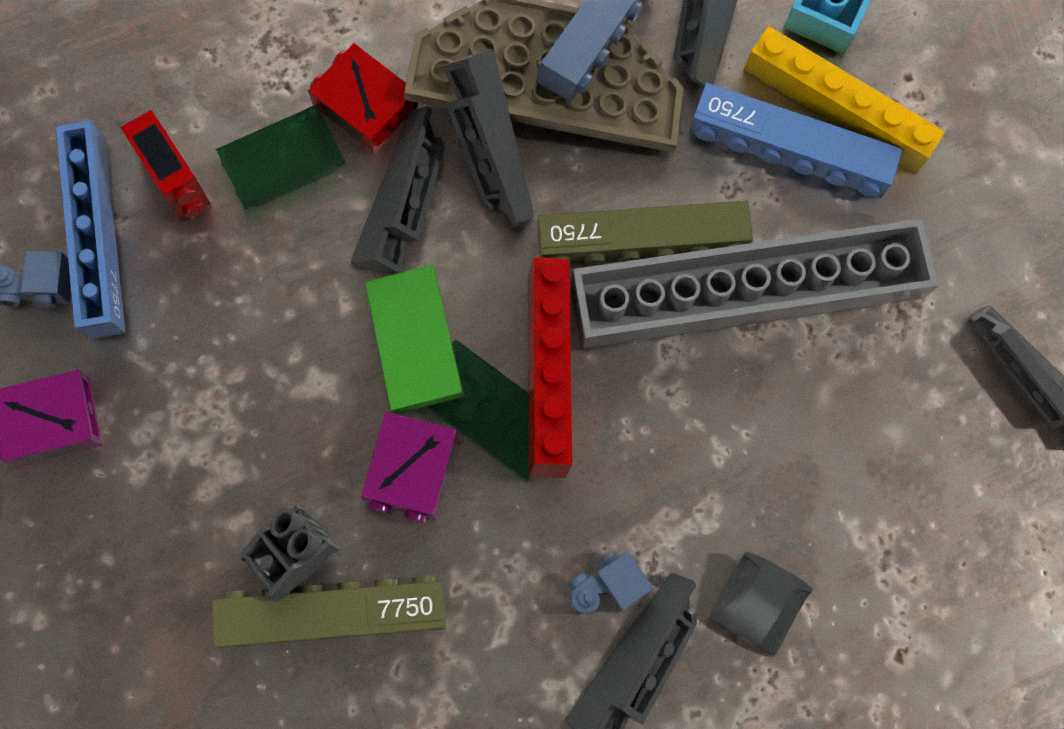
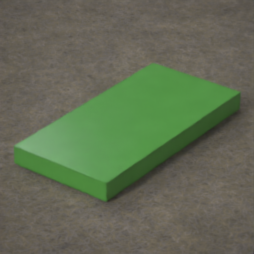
[365,264,464,414]

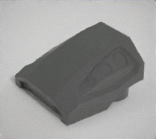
[238,505,340,602]
[707,551,813,656]

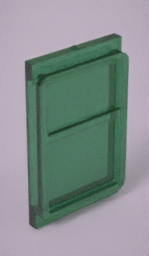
[216,105,346,210]

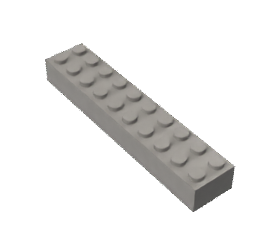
[571,219,939,349]

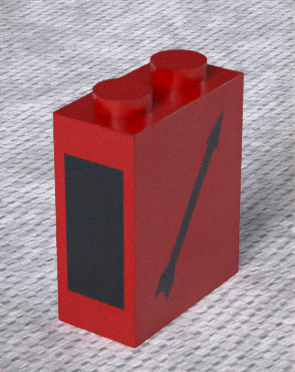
[308,43,418,153]
[120,109,211,221]

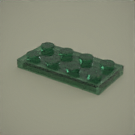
[426,340,531,483]

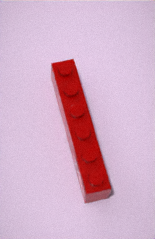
[528,257,572,478]

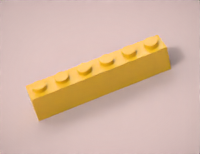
[744,26,946,174]

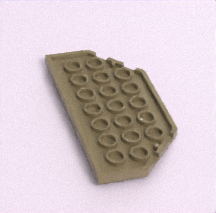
[404,0,683,153]

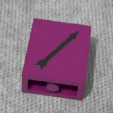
[0,369,103,468]
[361,412,458,523]

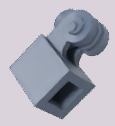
[0,251,71,308]
[567,551,654,615]

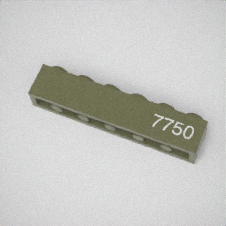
[537,200,753,267]
[212,575,447,648]

